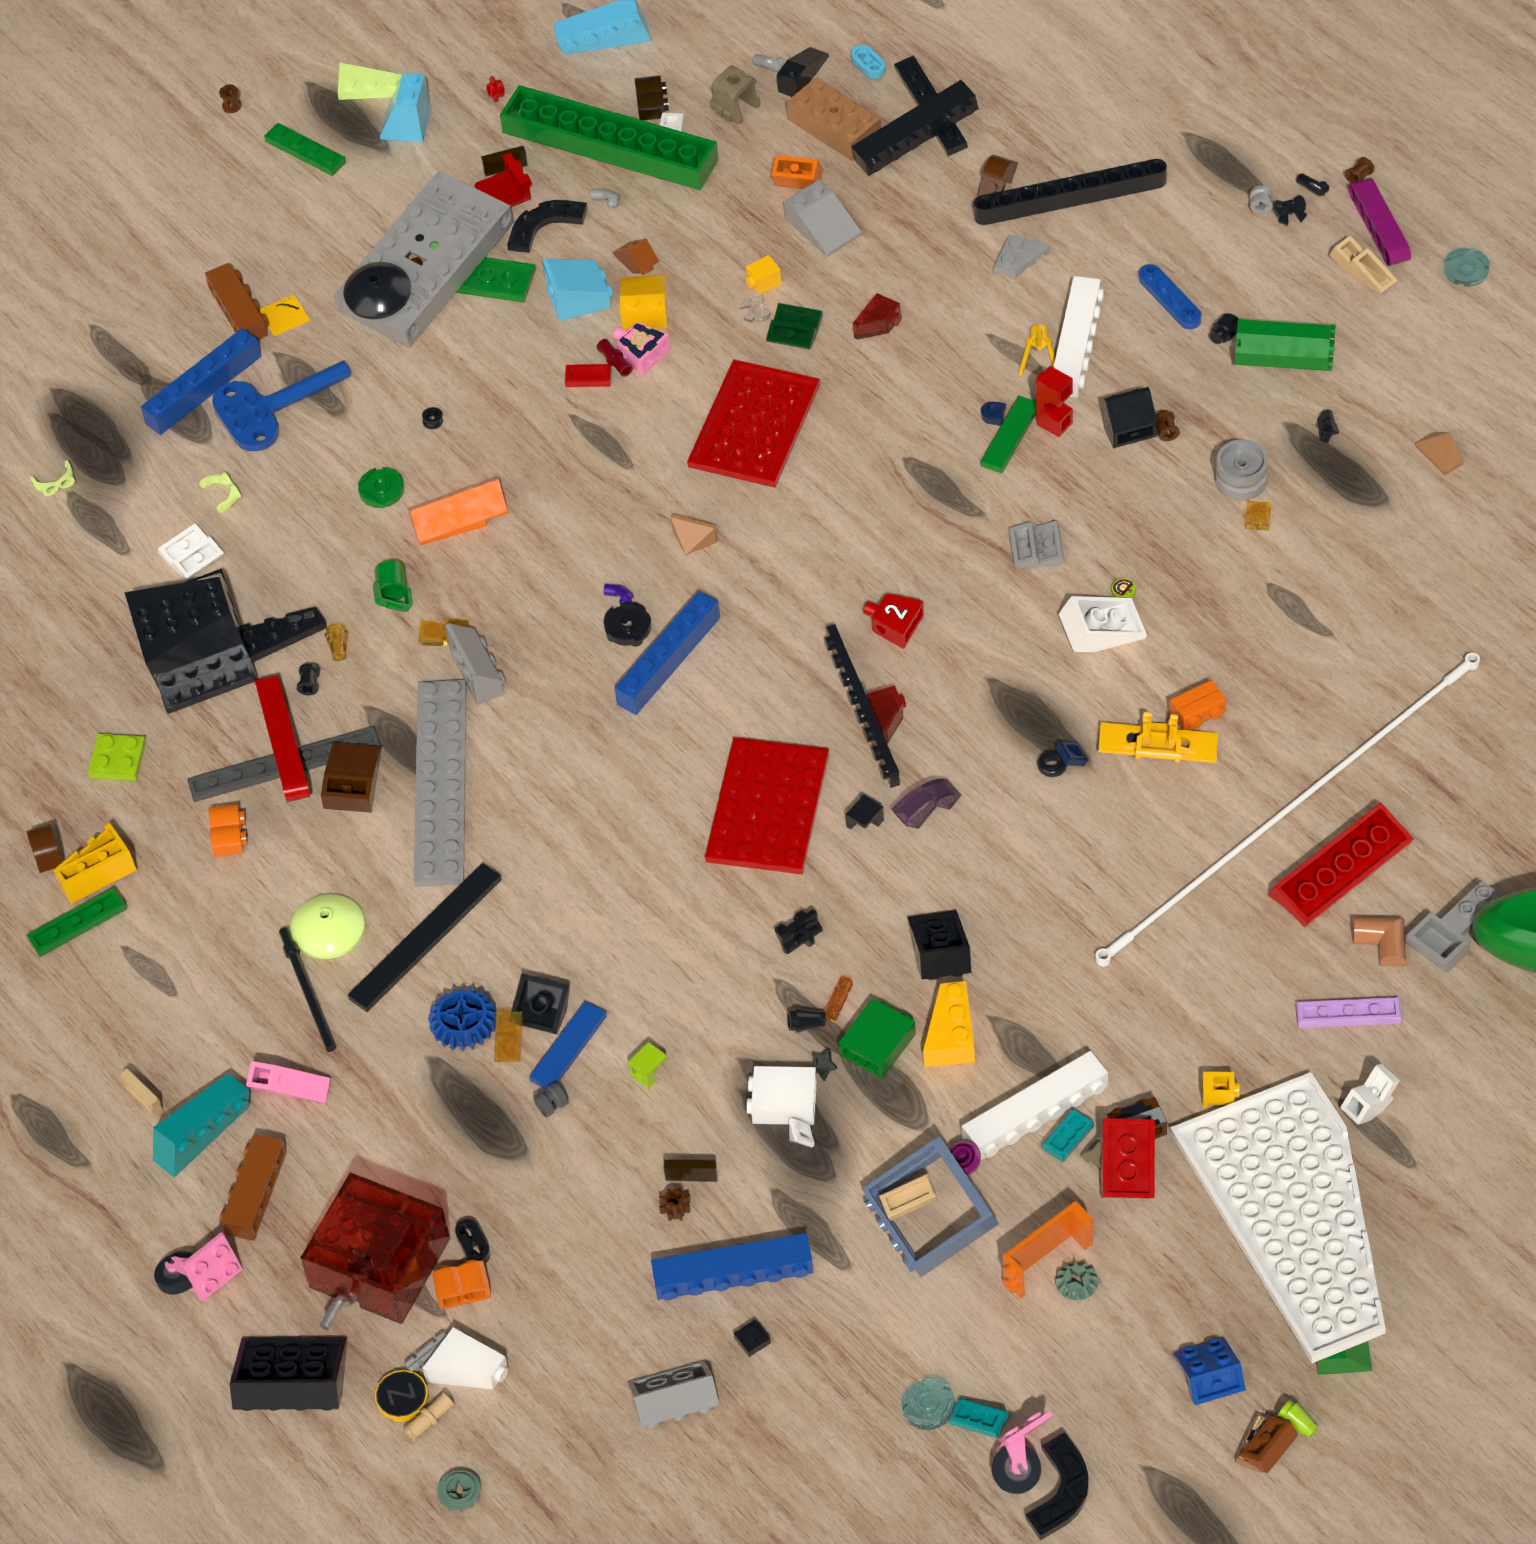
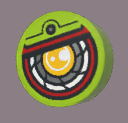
[1112,578,1136,599]

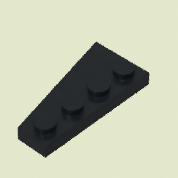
[240,607,327,663]

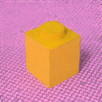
[745,255,782,295]

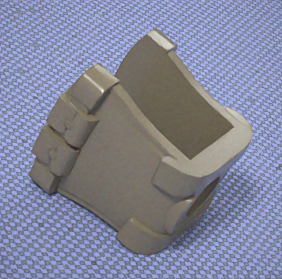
[710,65,761,124]

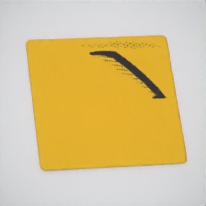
[259,295,310,336]

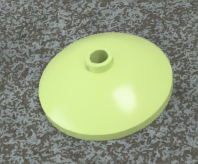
[290,894,365,959]

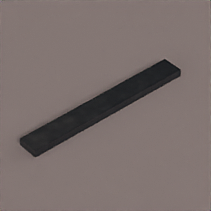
[348,863,502,1012]

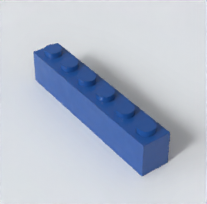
[141,328,261,435]
[614,591,720,715]
[651,1233,814,1300]

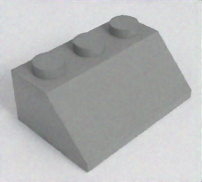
[445,623,505,705]
[628,1360,720,1428]

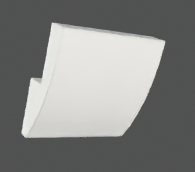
[158,523,224,580]

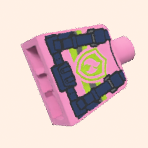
[613,322,670,376]

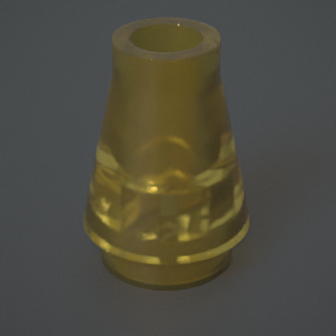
[324,624,348,661]

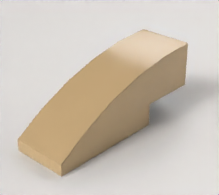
[1329,236,1398,294]

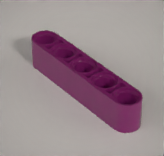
[1349,178,1411,266]

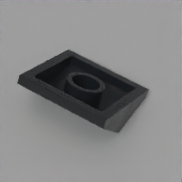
[509,973,570,1035]

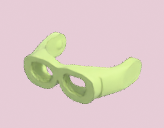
[29,460,75,496]
[199,472,241,513]

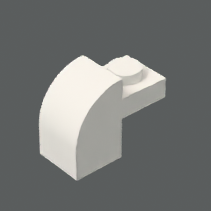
[1340,1064,1400,1125]

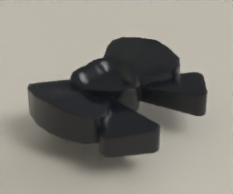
[1274,195,1307,226]

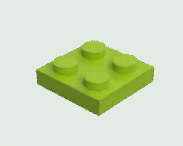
[88,734,146,781]

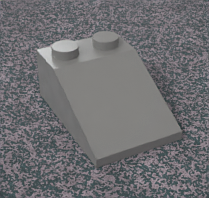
[784,180,862,257]

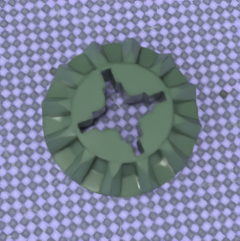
[1056,1260,1098,1300]
[437,1470,481,1512]

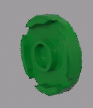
[358,467,405,508]

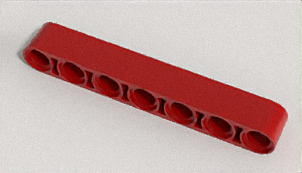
[255,674,310,803]

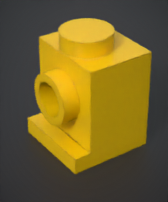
[1202,1072,1240,1107]

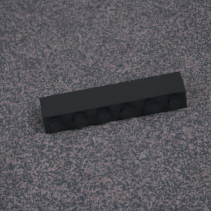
[851,80,979,176]

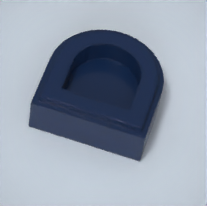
[981,402,1006,426]

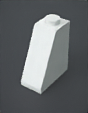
[423,1327,508,1389]

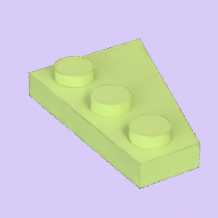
[338,63,402,100]

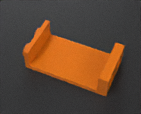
[1002,1201,1093,1299]

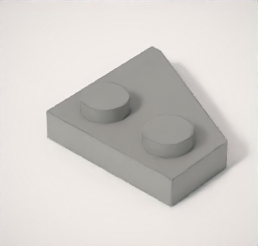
[994,235,1050,278]

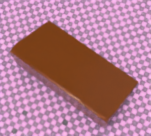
[1239,1415,1298,1473]

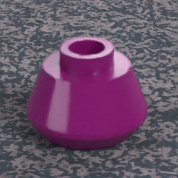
[949,1141,981,1175]

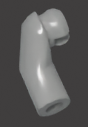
[752,54,785,72]
[591,189,620,208]

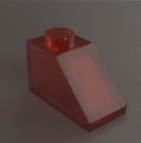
[853,293,902,340]
[867,686,906,744]

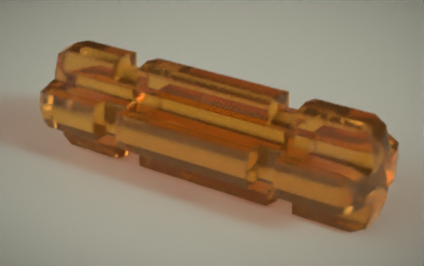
[824,976,853,1022]

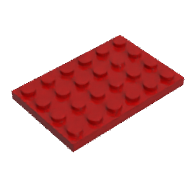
[687,359,820,488]
[705,737,829,875]

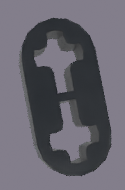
[455,1219,490,1265]

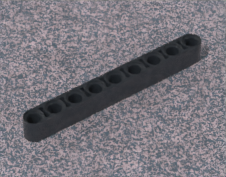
[974,159,1167,225]

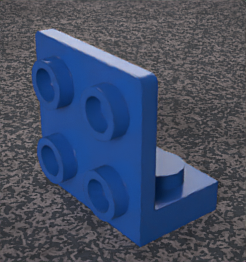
[1174,1338,1246,1405]

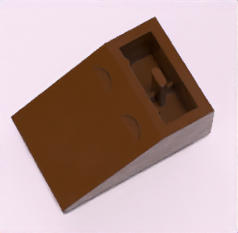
[321,743,381,813]

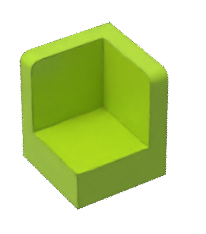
[628,1042,667,1089]

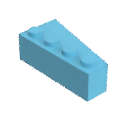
[553,0,651,55]

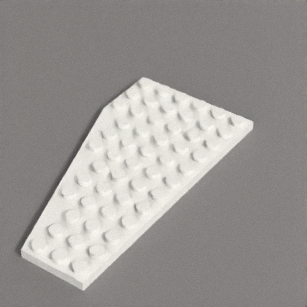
[1170,1072,1386,1363]

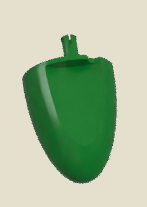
[1472,886,1536,974]

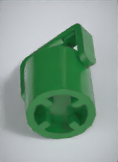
[373,560,412,612]

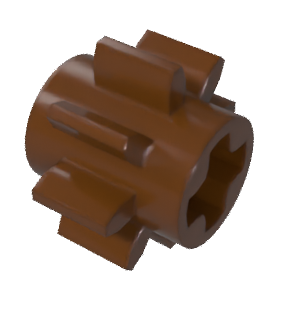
[659,1188,691,1221]

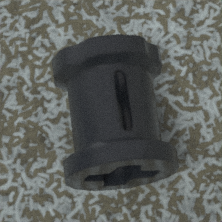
[296,664,320,696]

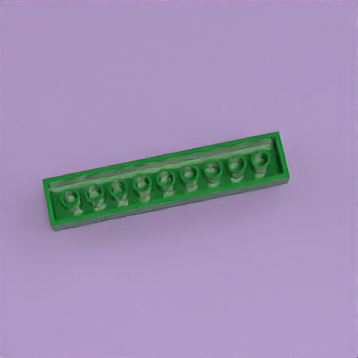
[500,85,719,191]

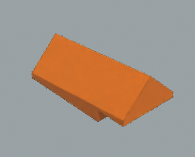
[407,477,508,545]

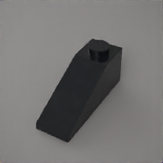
[777,47,829,97]

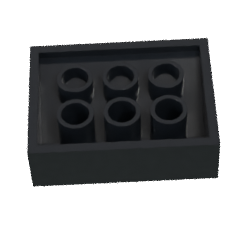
[229,1337,347,1411]

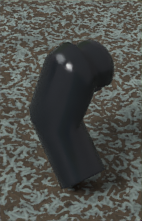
[1296,173,1329,196]

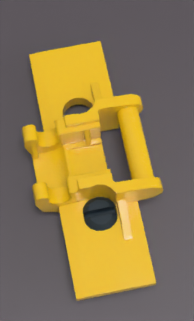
[1098,711,1218,763]

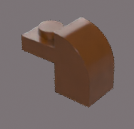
[977,155,1018,196]
[26,824,62,873]

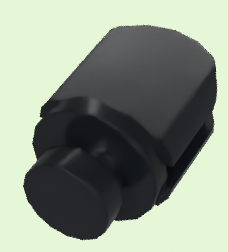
[1210,313,1239,344]

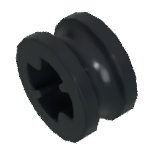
[422,407,443,430]

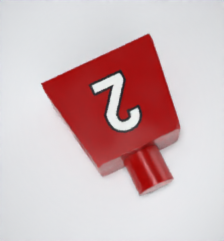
[863,594,924,649]

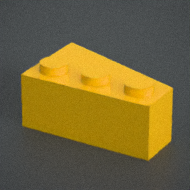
[53,822,136,904]
[923,981,975,1067]

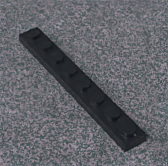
[824,624,900,788]

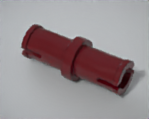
[596,339,633,377]

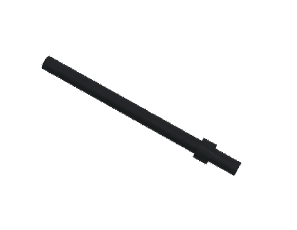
[279,928,336,1052]

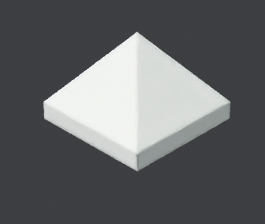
[789,1118,815,1147]

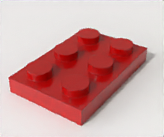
[1101,1118,1155,1199]

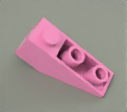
[246,1061,331,1104]

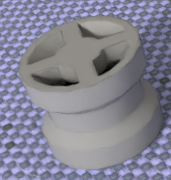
[1250,186,1273,214]

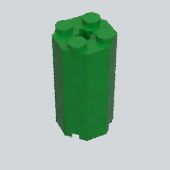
[1235,318,1336,371]

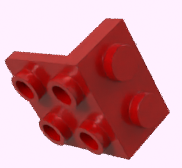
[474,153,532,207]

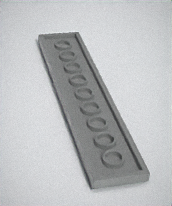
[414,680,467,887]

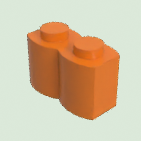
[209,804,247,857]
[432,1260,491,1309]

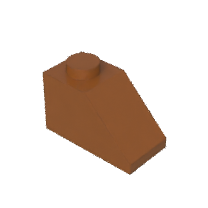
[613,238,659,275]

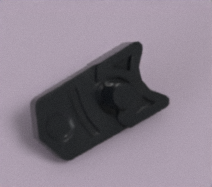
[1317,409,1339,443]

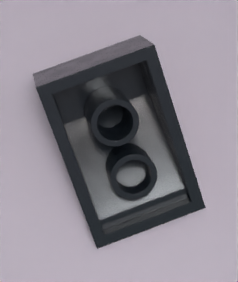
[907,910,972,980]

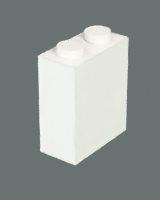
[747,1066,817,1125]

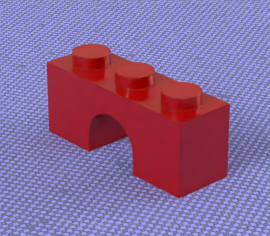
[1035,366,1073,437]

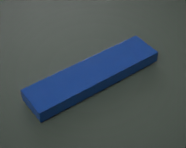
[529,1002,607,1090]

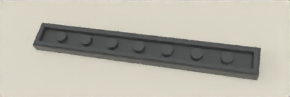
[187,726,380,802]

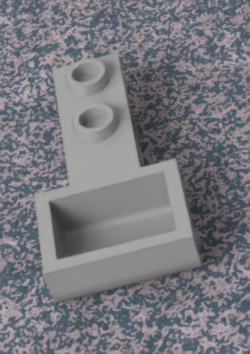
[1405,881,1501,973]

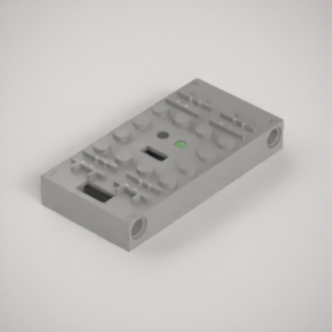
[333,170,514,348]

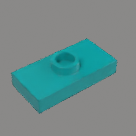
[1042,1109,1094,1162]
[948,1398,1009,1439]

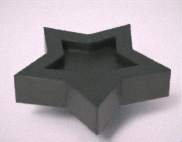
[811,1051,838,1081]

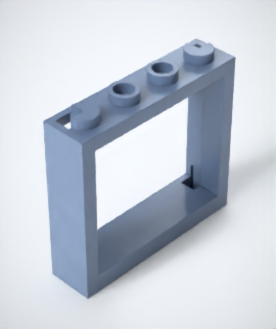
[861,1136,999,1277]

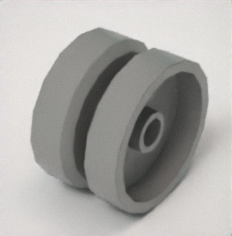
[1216,440,1268,500]

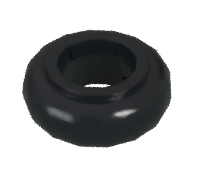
[1037,750,1067,778]

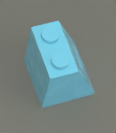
[380,73,431,142]
[542,259,613,322]

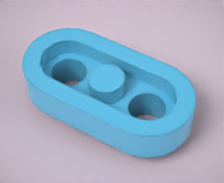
[851,45,886,79]

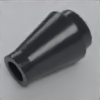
[787,1008,825,1033]

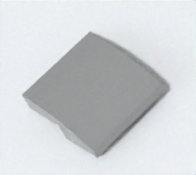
[1009,520,1065,568]

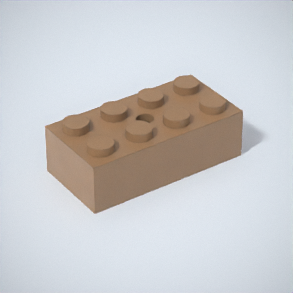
[787,77,881,161]

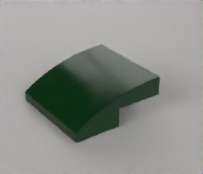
[766,303,823,350]

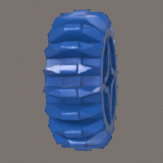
[428,985,497,1051]

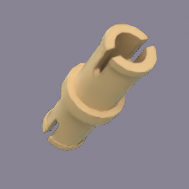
[403,1393,454,1441]

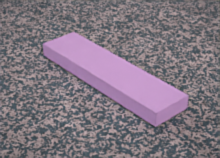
[1296,997,1402,1028]

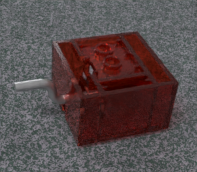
[300,1172,450,1330]

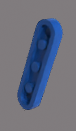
[1139,264,1201,329]

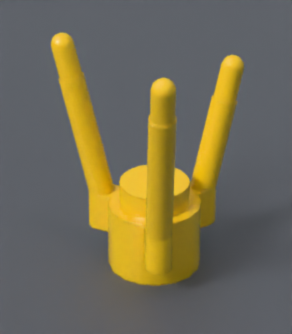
[1018,325,1056,376]

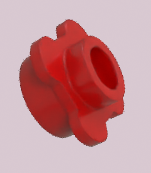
[486,76,504,102]

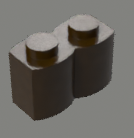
[635,75,669,120]

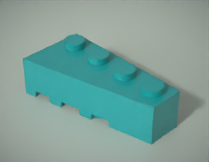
[153,1074,250,1178]

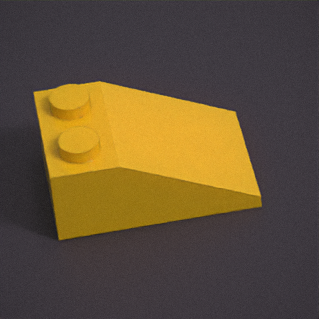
[620,274,668,331]

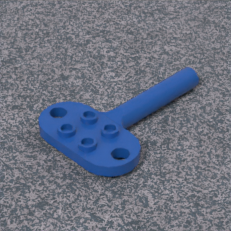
[212,360,351,452]

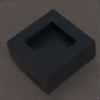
[733,1319,771,1357]

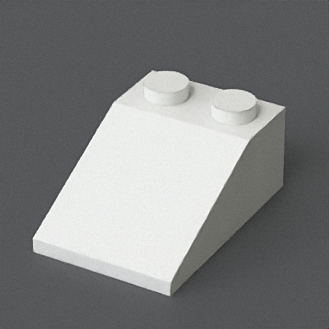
[1059,596,1147,652]

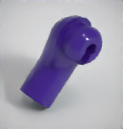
[603,584,634,603]

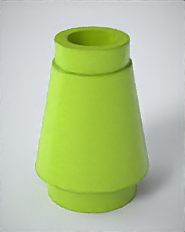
[1277,1400,1319,1439]

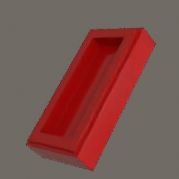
[565,364,612,387]

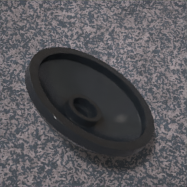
[343,262,411,319]

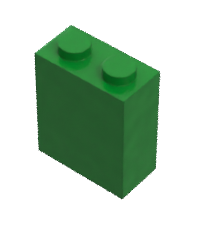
[839,998,916,1079]

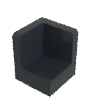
[845,795,884,830]

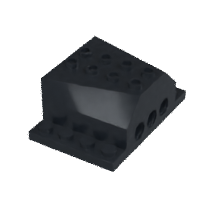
[124,569,257,714]

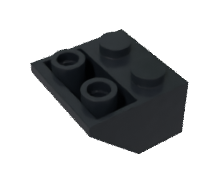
[1104,387,1158,449]

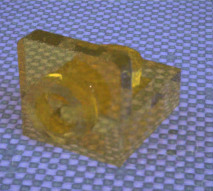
[1245,501,1272,531]

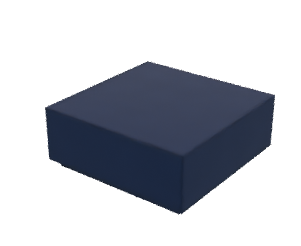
[1055,742,1088,766]

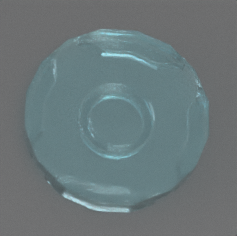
[1444,248,1490,287]
[902,1379,956,1430]

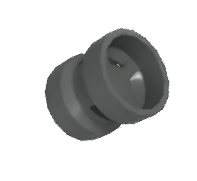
[533,1082,569,1118]

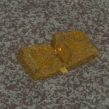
[418,618,469,646]
[494,1012,523,1062]

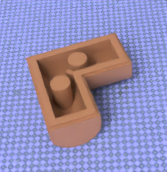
[1353,918,1406,966]

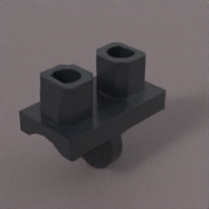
[774,909,823,955]

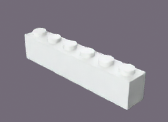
[1054,276,1104,398]
[962,1051,1108,1160]

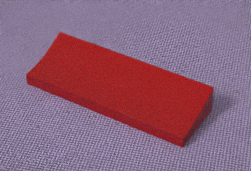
[1268,802,1414,928]

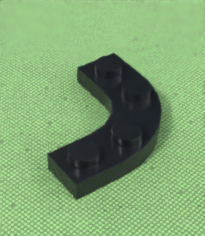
[507,200,588,253]
[1025,1432,1089,1540]

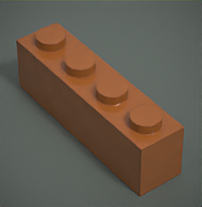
[205,263,268,340]
[219,1134,287,1241]

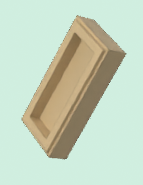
[120,1068,163,1117]
[879,1174,938,1221]

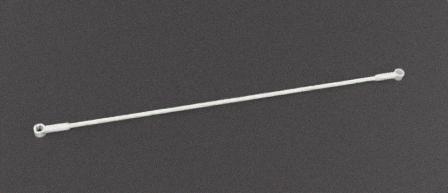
[1096,653,1480,967]

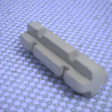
[404,1332,447,1373]

